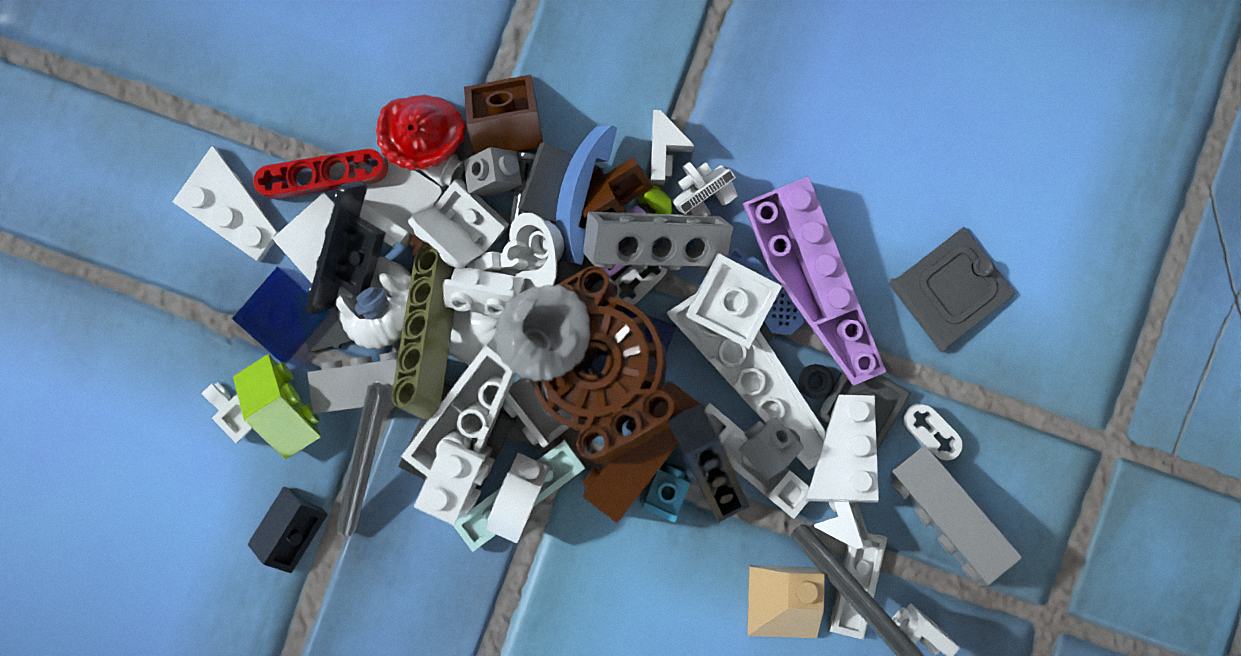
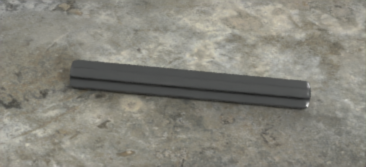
[336,382,389,537]
[791,524,924,656]

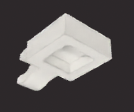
[467,240,528,275]
[202,382,253,443]

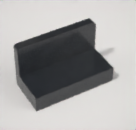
[248,487,328,573]

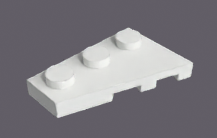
[172,146,279,262]
[805,395,879,503]

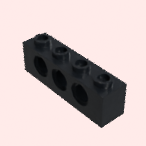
[667,404,750,523]

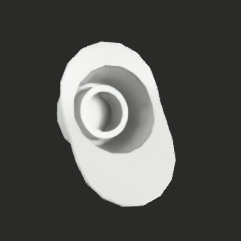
[509,213,565,292]

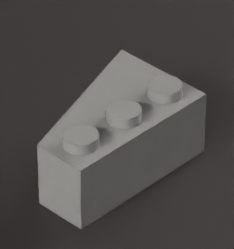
[307,352,399,414]

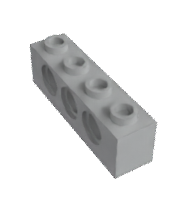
[583,212,733,271]

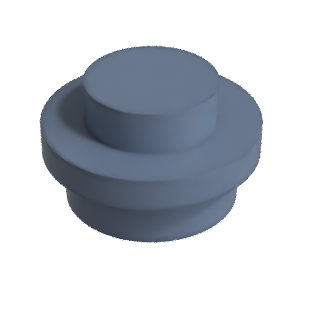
[354,287,389,319]

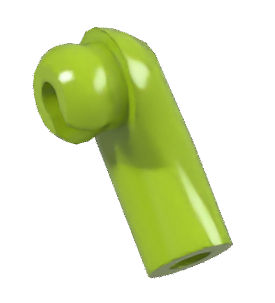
[637,183,672,214]

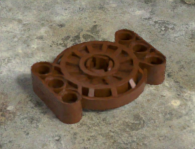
[530,266,681,463]

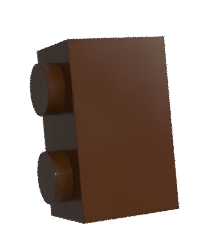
[464,74,543,155]

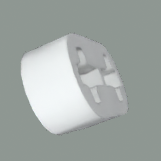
[615,265,667,305]
[903,404,962,461]

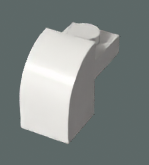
[485,453,550,543]

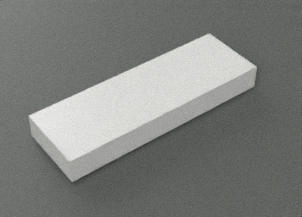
[828,532,888,640]

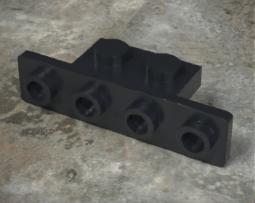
[305,182,386,315]

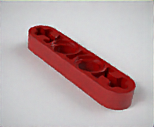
[253,149,388,199]

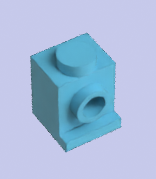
[642,465,691,523]

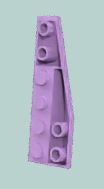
[742,176,886,385]

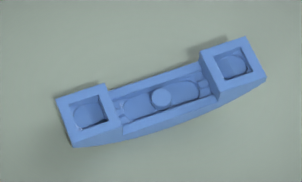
[556,125,618,265]

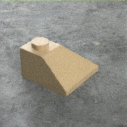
[747,565,825,638]

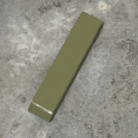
[392,245,455,419]

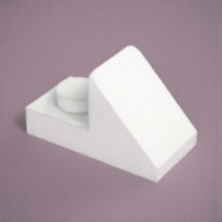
[650,110,694,185]
[814,502,872,549]

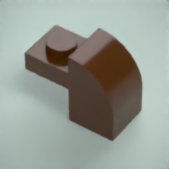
[582,157,653,220]

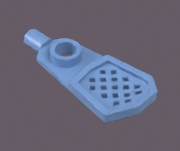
[728,246,804,335]

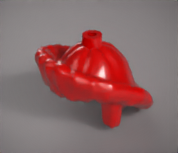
[376,94,466,171]

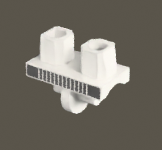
[671,162,738,216]

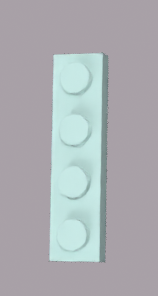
[453,440,585,552]

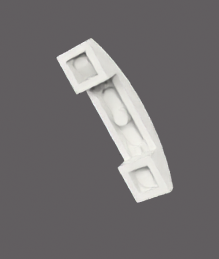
[704,403,810,519]

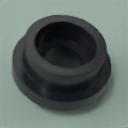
[798,364,834,399]

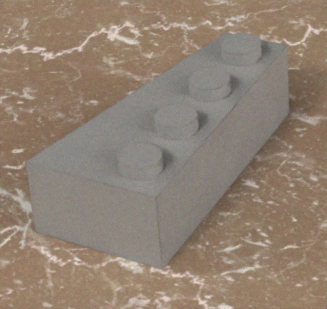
[890,445,1022,586]

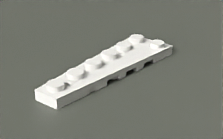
[666,293,826,470]

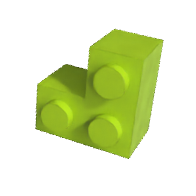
[233,354,321,460]

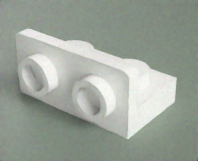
[443,267,525,317]
[892,603,960,656]

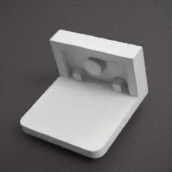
[359,157,442,247]
[408,178,510,269]
[414,439,495,525]

